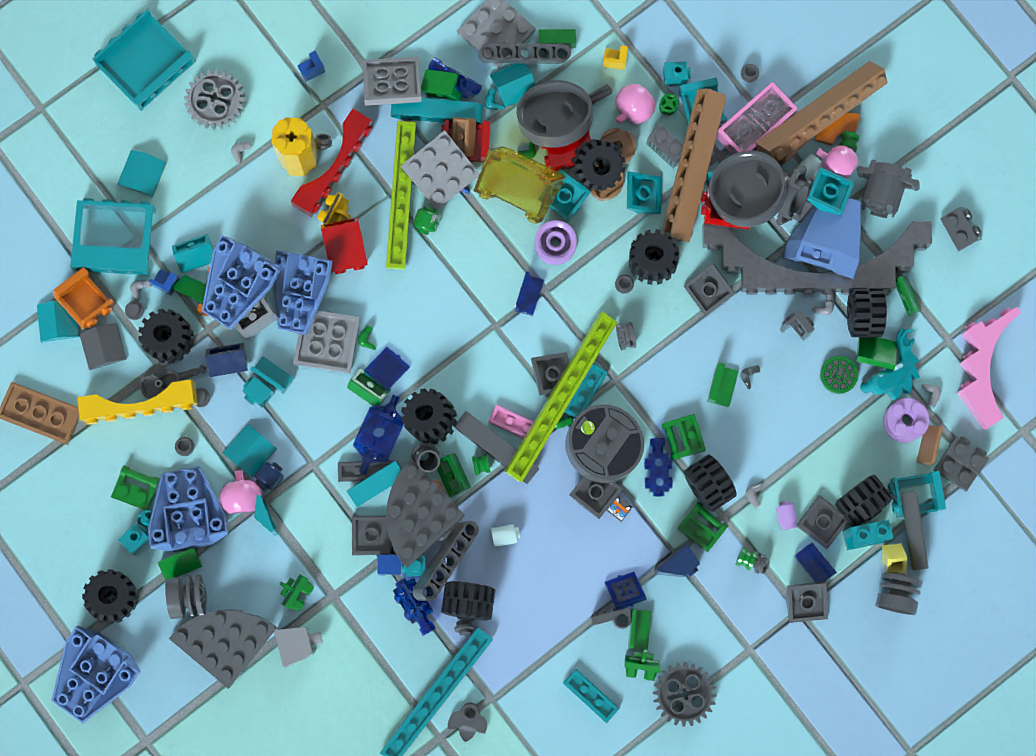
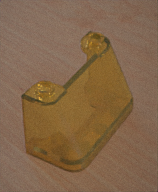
[474,146,565,224]

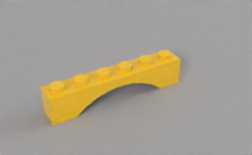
[77,379,198,425]

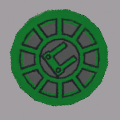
[820,356,859,394]

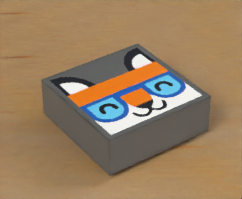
[606,495,633,522]

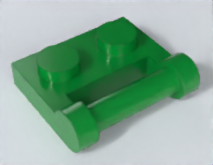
[661,414,706,461]
[111,465,160,510]
[677,501,729,553]

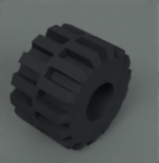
[571,139,625,191]
[629,229,679,285]
[847,288,887,337]
[138,309,194,364]
[401,388,457,445]
[684,454,737,512]
[835,474,893,527]
[82,569,138,624]
[441,581,496,621]

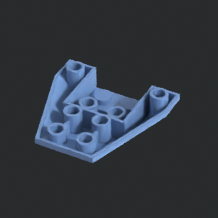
[782,198,861,279]
[202,235,280,330]
[274,250,332,335]
[148,466,228,552]
[51,626,141,723]

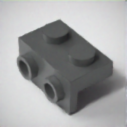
[940,207,982,251]
[781,311,815,341]

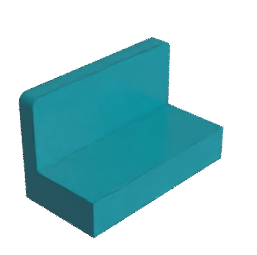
[172,234,213,273]
[250,356,295,394]

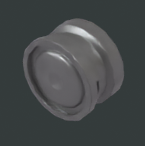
[616,322,636,351]

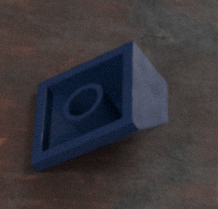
[654,544,700,577]

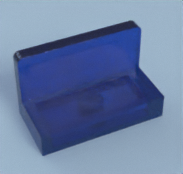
[515,271,544,317]
[794,542,837,583]

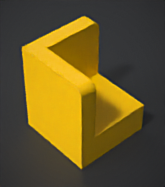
[603,45,628,70]

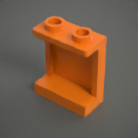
[53,267,114,330]

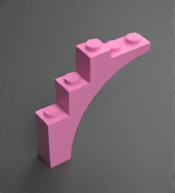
[958,307,1021,430]

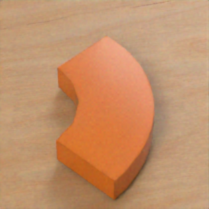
[814,113,860,146]

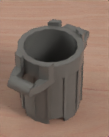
[856,160,920,218]
[776,165,812,226]

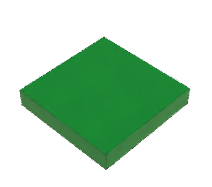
[857,337,897,370]

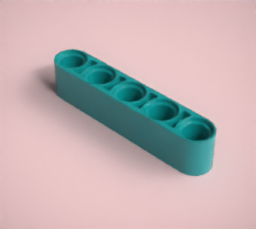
[390,98,483,124]

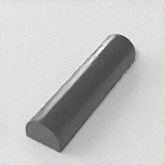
[900,490,929,570]

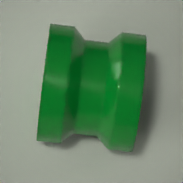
[659,94,679,116]
[839,131,860,152]
[472,453,491,475]
[735,547,757,571]

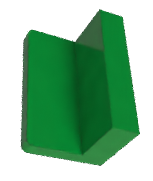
[421,69,462,101]
[707,362,738,407]
[628,609,651,651]

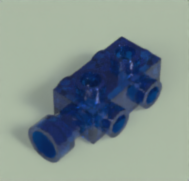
[428,57,482,99]
[644,438,673,497]
[393,578,436,636]

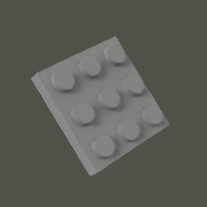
[457,0,536,69]
[363,57,422,106]
[401,130,480,210]
[293,310,360,374]

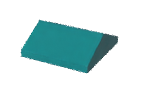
[490,64,536,108]
[117,150,166,197]
[807,167,854,215]
[538,170,591,222]
[627,171,662,214]
[37,300,79,343]
[222,424,277,478]
[254,495,278,536]

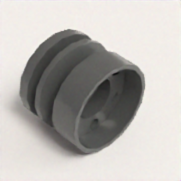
[875,572,923,615]
[165,574,207,619]

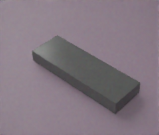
[338,460,394,482]

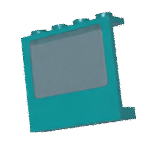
[70,198,156,276]

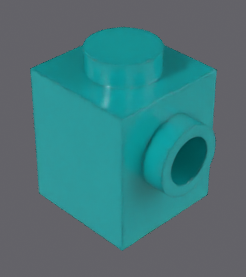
[663,61,691,86]
[242,376,274,408]
[118,523,149,555]
[402,556,426,578]

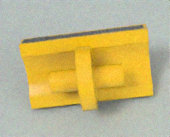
[317,192,351,224]

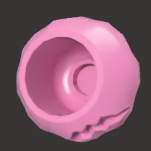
[615,84,655,124]
[816,146,859,179]
[220,470,264,514]

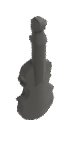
[140,365,207,399]

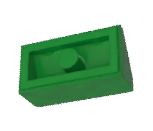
[539,29,576,48]
[172,275,206,304]
[896,276,921,316]
[347,369,391,409]
[437,453,471,497]
[157,548,203,581]

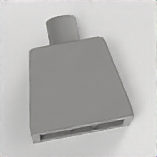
[274,627,323,668]

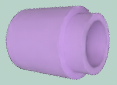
[775,501,798,530]

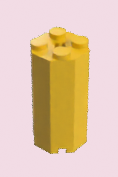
[271,117,319,177]

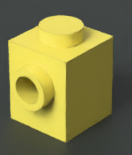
[881,543,907,574]

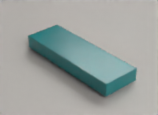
[564,363,608,419]
[346,460,402,507]
[563,669,620,724]

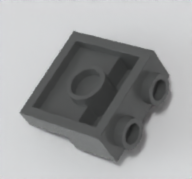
[933,436,989,492]

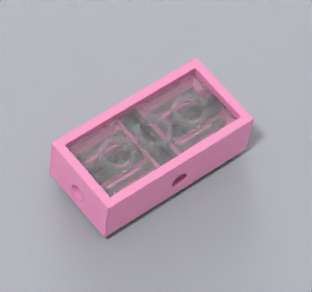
[716,82,798,155]

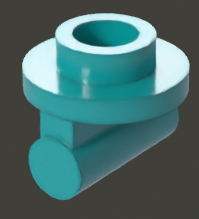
[137,510,152,528]

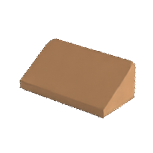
[452,117,476,157]
[916,426,943,466]

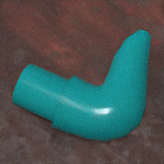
[485,88,505,110]

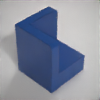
[297,51,325,82]
[149,269,180,296]
[377,554,401,576]

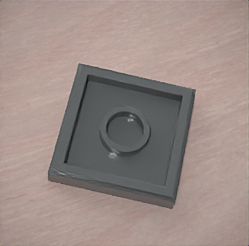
[797,495,848,550]
[352,516,391,556]

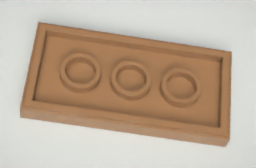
[0,382,80,445]

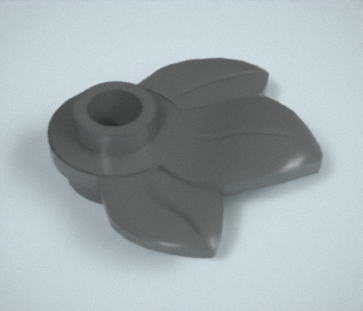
[448,702,487,742]

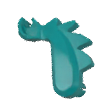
[860,328,920,400]

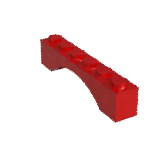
[291,108,373,217]

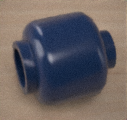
[255,462,284,491]

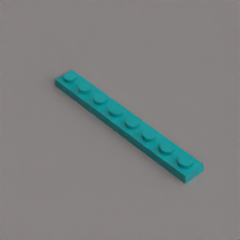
[380,628,493,756]

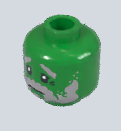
[414,206,441,235]

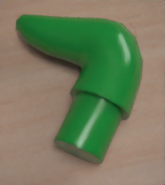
[516,142,537,159]
[358,325,376,350]
[555,417,572,429]

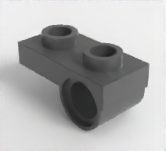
[591,605,631,629]

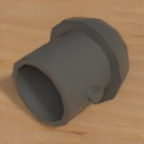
[411,443,440,473]

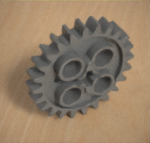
[652,662,717,727]

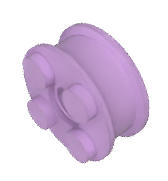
[535,220,577,265]
[883,398,929,443]

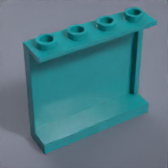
[92,9,196,111]

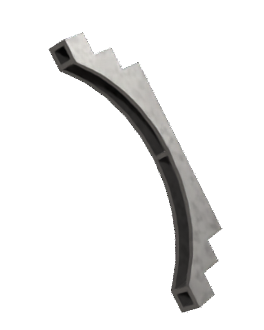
[702,221,932,295]

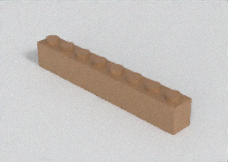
[756,61,888,162]
[661,89,726,242]

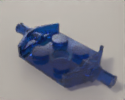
[353,395,405,474]

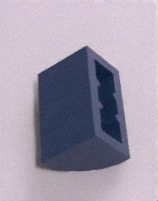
[205,343,248,377]

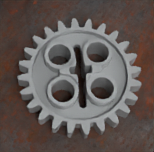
[184,69,246,130]

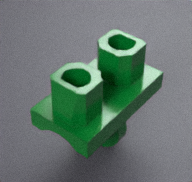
[279,574,314,611]
[624,647,661,681]

